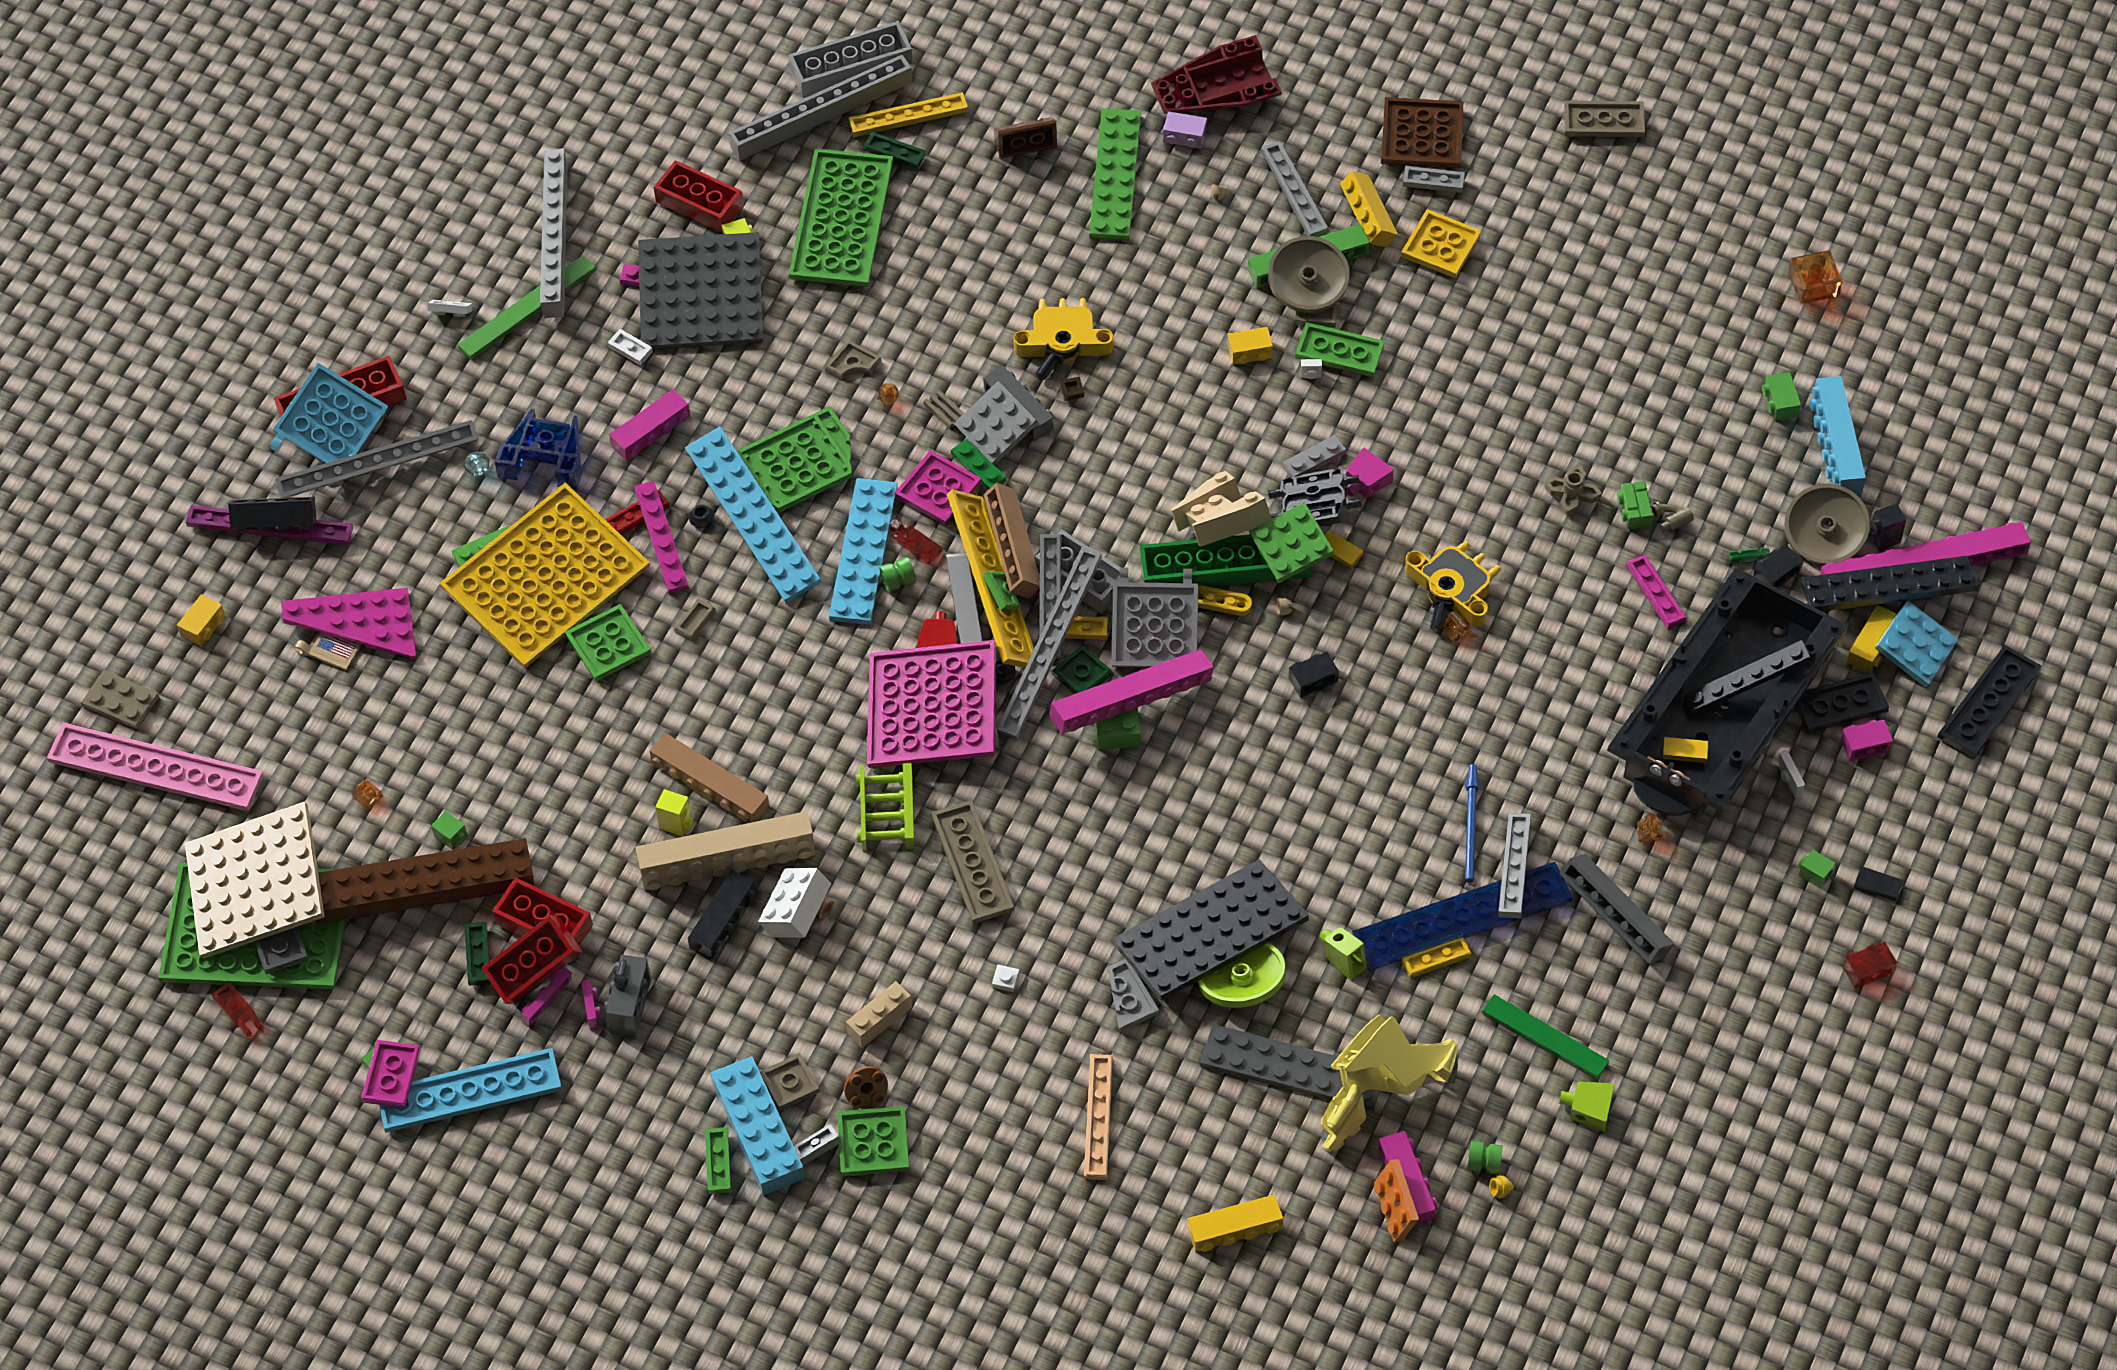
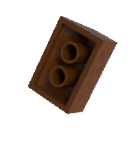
[994,117,1057,159]

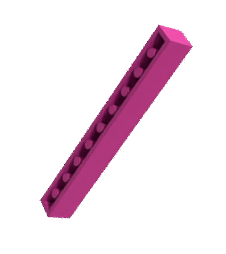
[1820,522,2031,575]

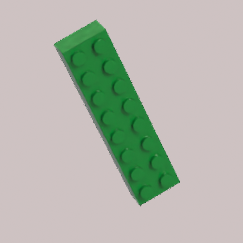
[1139,534,1312,587]

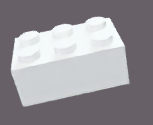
[758,868,831,938]

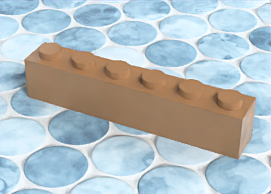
[984,483,1040,599]
[650,733,770,823]

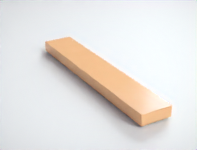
[1084,1054,1113,1180]

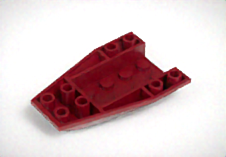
[1151,35,1282,114]

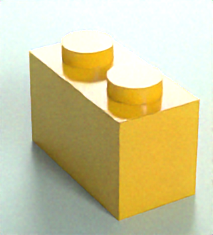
[1227,327,1273,365]
[177,594,225,646]

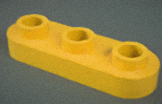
[1198,585,1252,616]

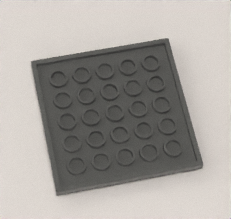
[638,232,763,349]

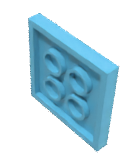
[1875,600,1958,687]

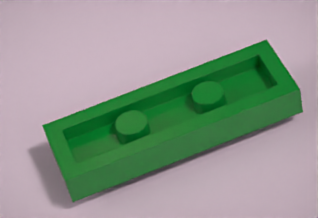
[951,439,1006,490]

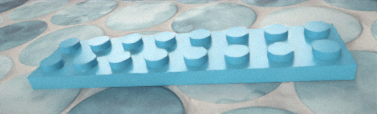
[829,478,898,625]
[379,1048,562,1133]

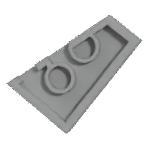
[1108,959,1159,1032]

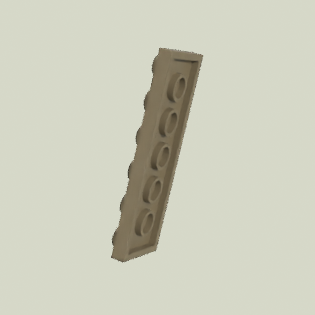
[931,800,1014,924]

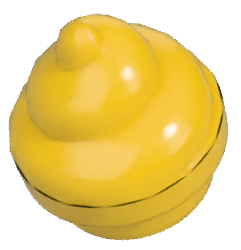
[1489,1175,1514,1198]

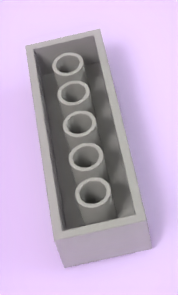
[788,21,913,98]

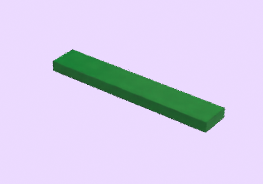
[1482,994,1609,1080]

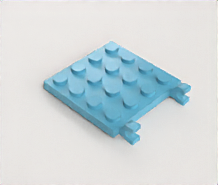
[270,363,388,464]

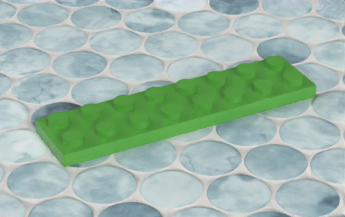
[1089,108,1141,240]

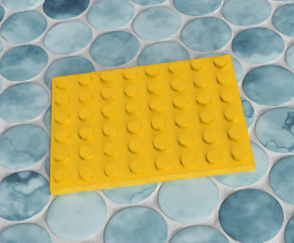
[440,483,650,669]

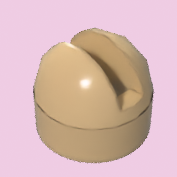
[1211,184,1227,200]
[1277,598,1293,615]

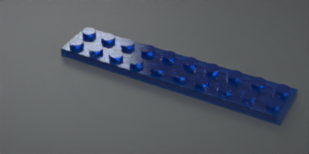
[1352,862,1573,971]

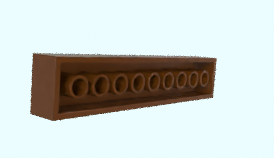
[315,838,534,925]

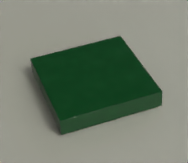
[1052,645,1112,694]

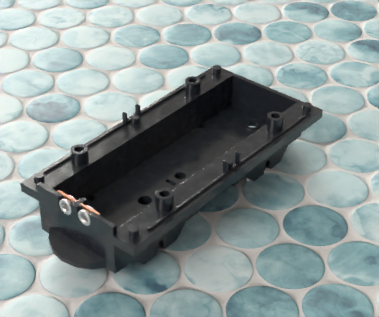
[1607,567,1849,818]

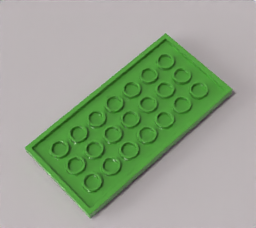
[788,149,893,287]

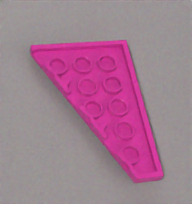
[281,588,416,660]

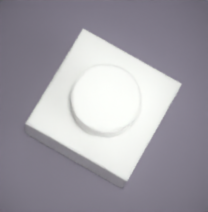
[1301,359,1322,379]
[992,965,1019,992]

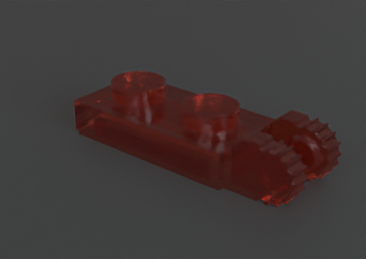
[211,982,264,1039]

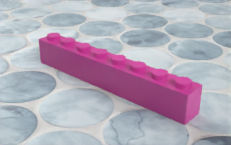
[1050,649,1214,734]

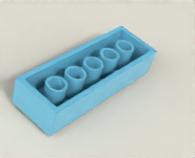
[1810,376,1866,499]
[711,1056,805,1196]

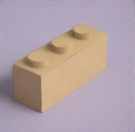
[846,981,912,1048]

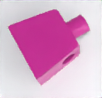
[1346,448,1394,497]

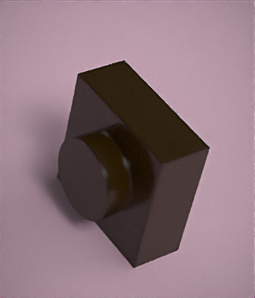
[1060,376,1084,401]

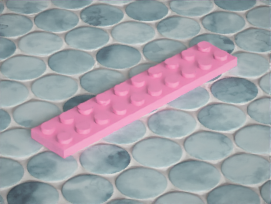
[47,723,264,811]

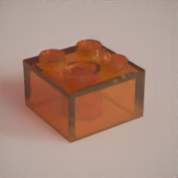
[1788,250,1843,304]

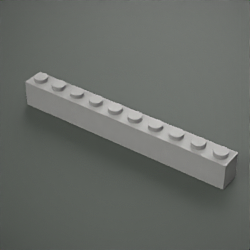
[728,55,913,161]
[540,148,568,318]

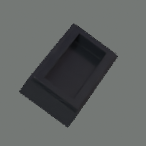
[1854,866,1903,901]

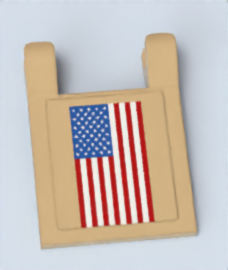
[295,633,362,671]

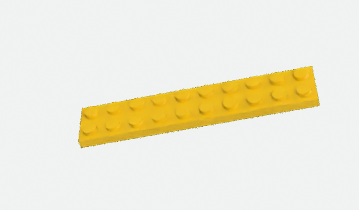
[947,489,1034,668]

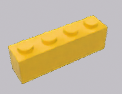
[1340,171,1398,248]
[1187,1194,1283,1252]

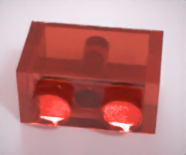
[1843,941,1897,989]

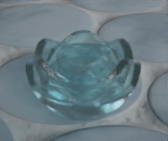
[464,452,490,476]

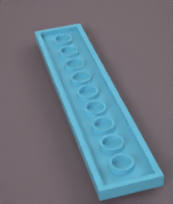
[685,426,822,604]

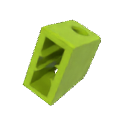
[1319,927,1367,981]
[1559,1082,1614,1132]

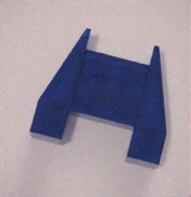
[495,409,582,490]

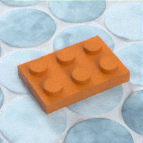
[1374,1159,1419,1242]

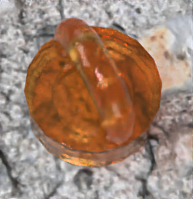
[876,383,899,404]

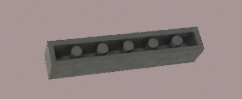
[1560,854,1675,964]

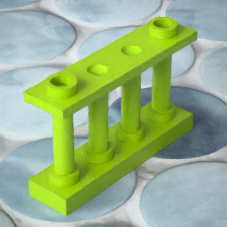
[856,763,915,851]

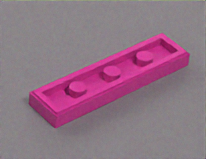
[1626,555,1687,630]

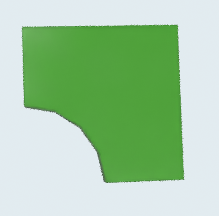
[983,571,1019,610]

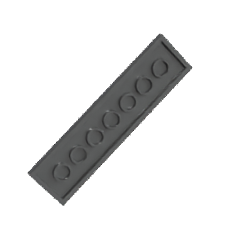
[1200,1024,1380,1111]

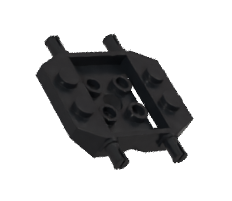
[1268,469,1362,527]

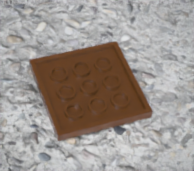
[1381,97,1464,168]

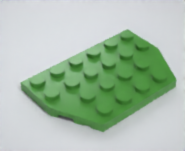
[737,406,852,513]

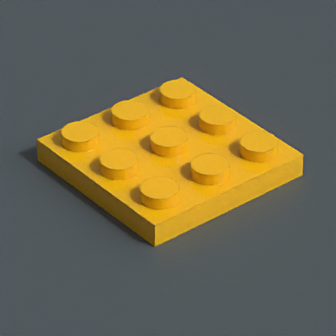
[1401,209,1482,278]

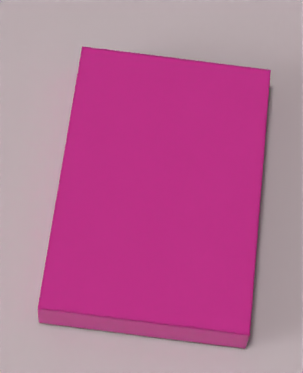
[361,1040,421,1109]

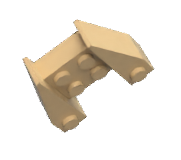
[1171,471,1271,546]

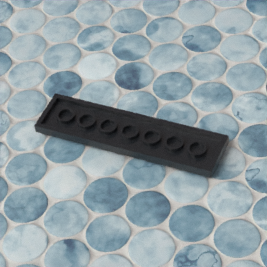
[1801,556,1979,612]

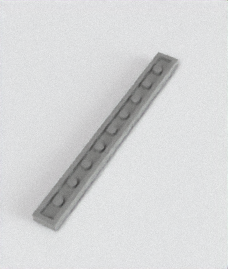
[274,420,479,498]
[997,547,1102,740]

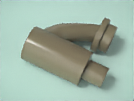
[1651,501,1694,532]

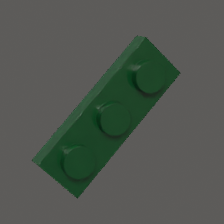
[864,132,926,170]
[464,922,491,986]

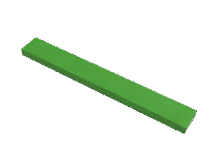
[458,255,596,360]

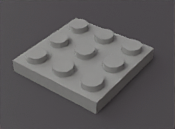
[954,381,1039,466]

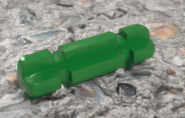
[1729,547,1770,564]

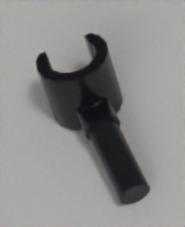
[614,959,628,990]

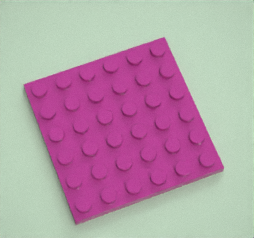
[867,640,996,768]

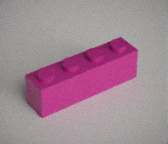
[609,389,690,461]
[1378,1131,1438,1225]

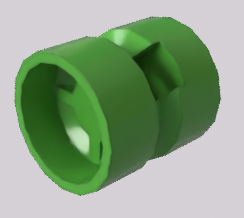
[879,557,916,592]
[1467,1141,1503,1175]

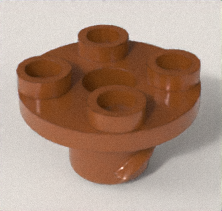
[844,1066,888,1109]

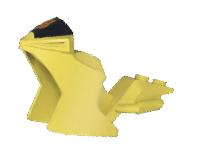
[1320,1015,1458,1152]

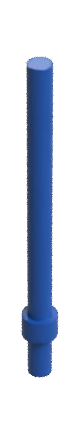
[1465,764,1479,882]

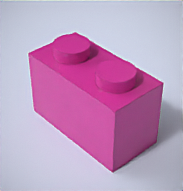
[1841,720,1893,762]

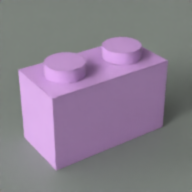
[1163,112,1207,149]

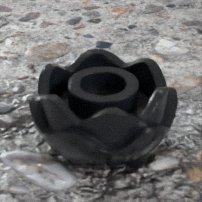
[689,504,714,529]
[996,659,1016,684]

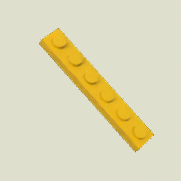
[849,92,968,137]

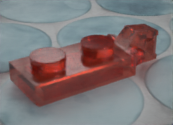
[889,519,942,564]

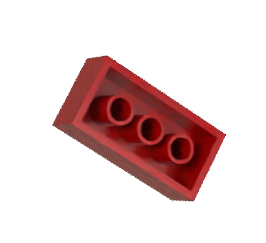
[653,160,744,233]
[492,877,593,946]
[481,915,583,1005]

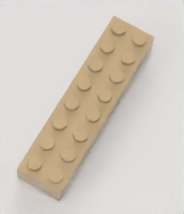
[636,811,815,891]

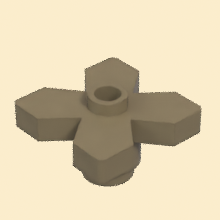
[1545,465,1601,515]

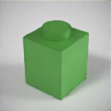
[431,811,468,850]
[1798,850,1835,889]

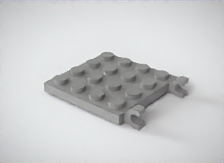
[1111,567,1198,668]

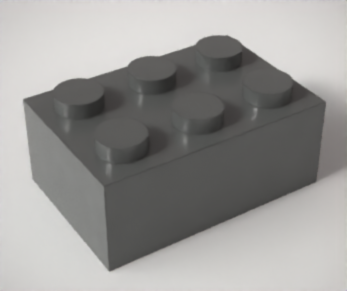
[604,954,651,1038]

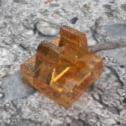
[1443,611,1471,642]
[352,780,383,810]
[1637,813,1663,843]

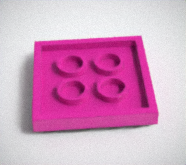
[894,450,981,526]

